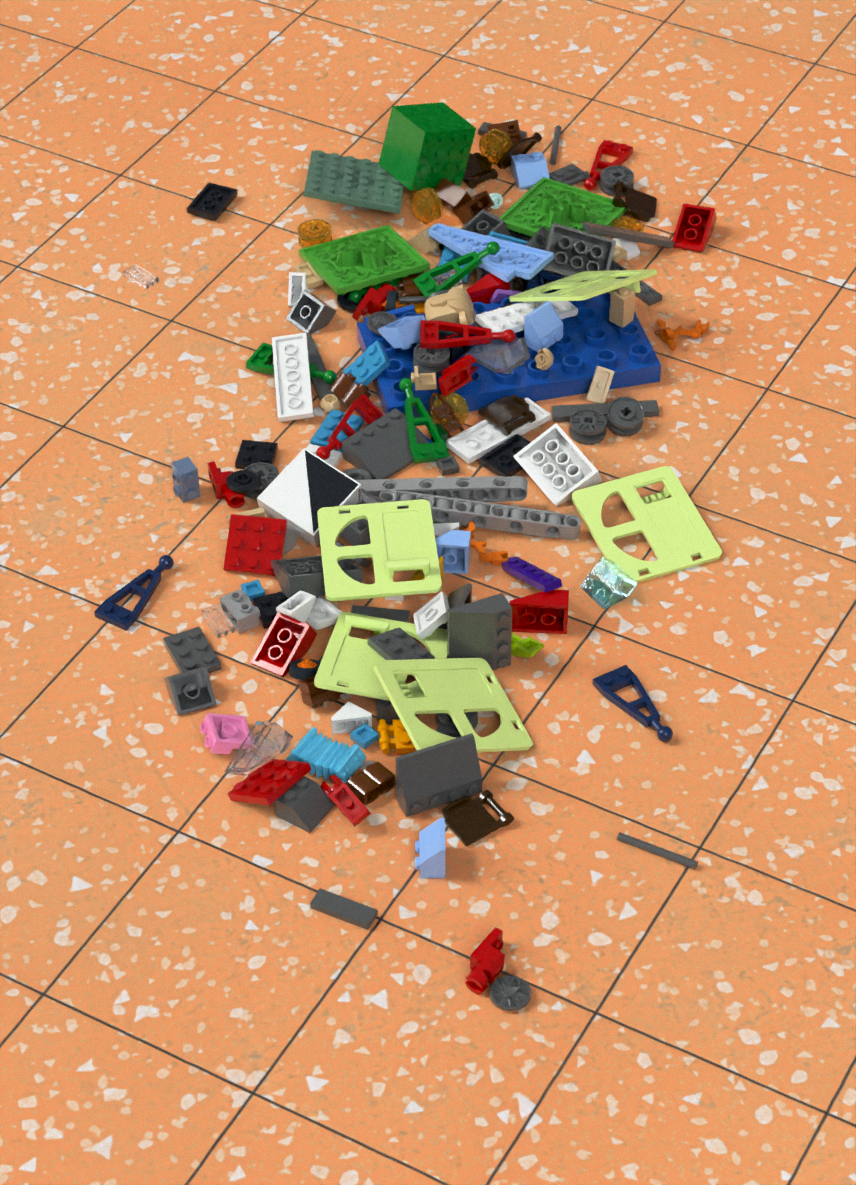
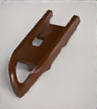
[430,393,464,438]

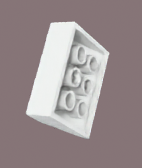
[513,423,603,506]

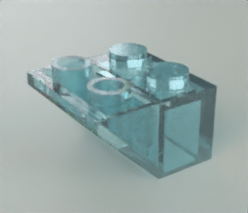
[580,556,638,609]

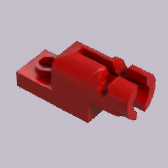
[352,284,396,321]
[438,354,478,396]
[208,461,245,508]
[321,775,371,827]
[465,927,505,995]

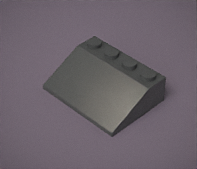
[542,223,616,282]
[342,408,429,479]
[271,555,362,598]
[447,593,512,670]
[396,733,482,817]

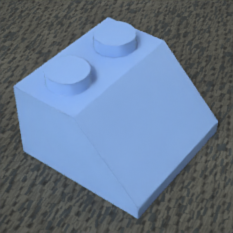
[511,152,550,189]
[524,301,563,352]
[378,315,425,350]
[435,530,471,574]
[415,818,445,878]

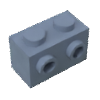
[172,457,200,503]

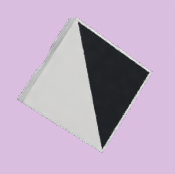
[257,448,363,547]

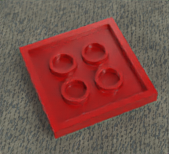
[223,514,288,576]
[228,758,311,806]

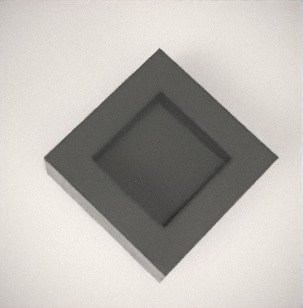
[437,456,459,476]

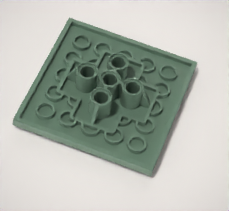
[304,150,403,214]

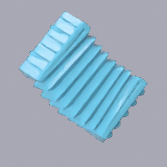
[286,727,366,784]

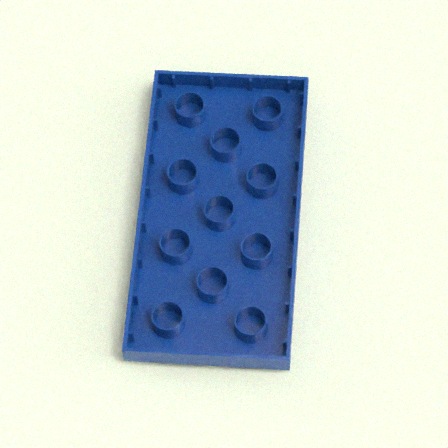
[357,292,661,418]

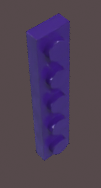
[501,557,562,593]

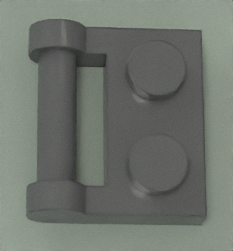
[549,164,591,186]

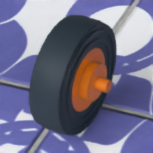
[382,290,402,312]
[289,658,321,680]

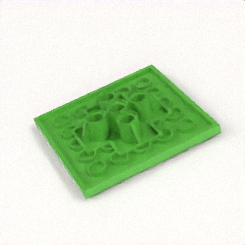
[500,177,627,238]
[299,225,430,295]

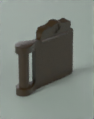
[497,132,542,169]
[463,153,498,189]
[612,181,657,222]
[478,395,536,436]
[442,790,514,846]

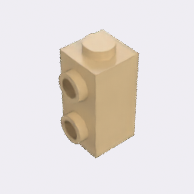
[609,286,635,328]

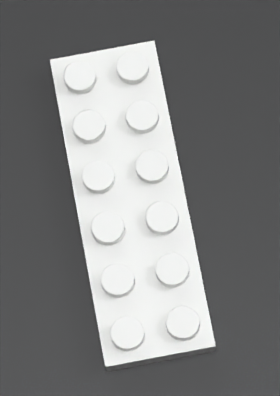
[475,301,578,333]
[272,333,314,422]
[446,397,551,464]

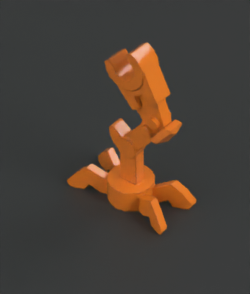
[655,319,709,351]
[464,521,509,565]

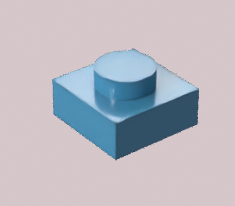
[241,580,265,601]
[350,723,379,749]

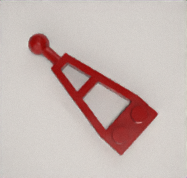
[584,140,633,191]
[421,320,516,349]
[316,393,384,461]

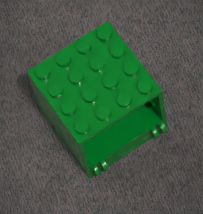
[379,102,476,191]

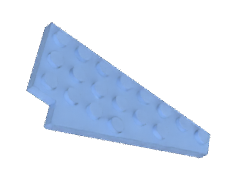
[429,223,554,282]

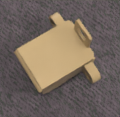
[425,284,480,327]

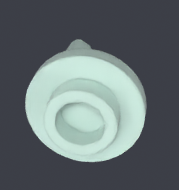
[489,193,503,209]

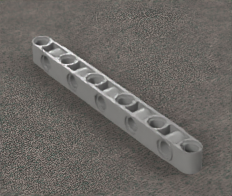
[356,476,528,505]
[379,489,581,540]

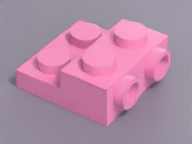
[200,713,254,754]

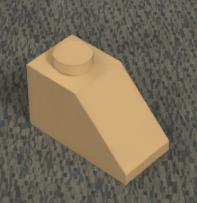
[406,225,440,254]

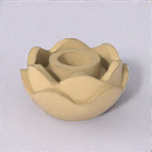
[535,348,554,370]
[319,394,342,413]

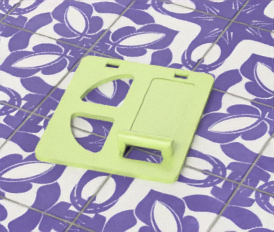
[509,269,657,302]
[571,466,722,586]
[317,499,442,601]
[314,612,447,701]
[373,658,533,753]

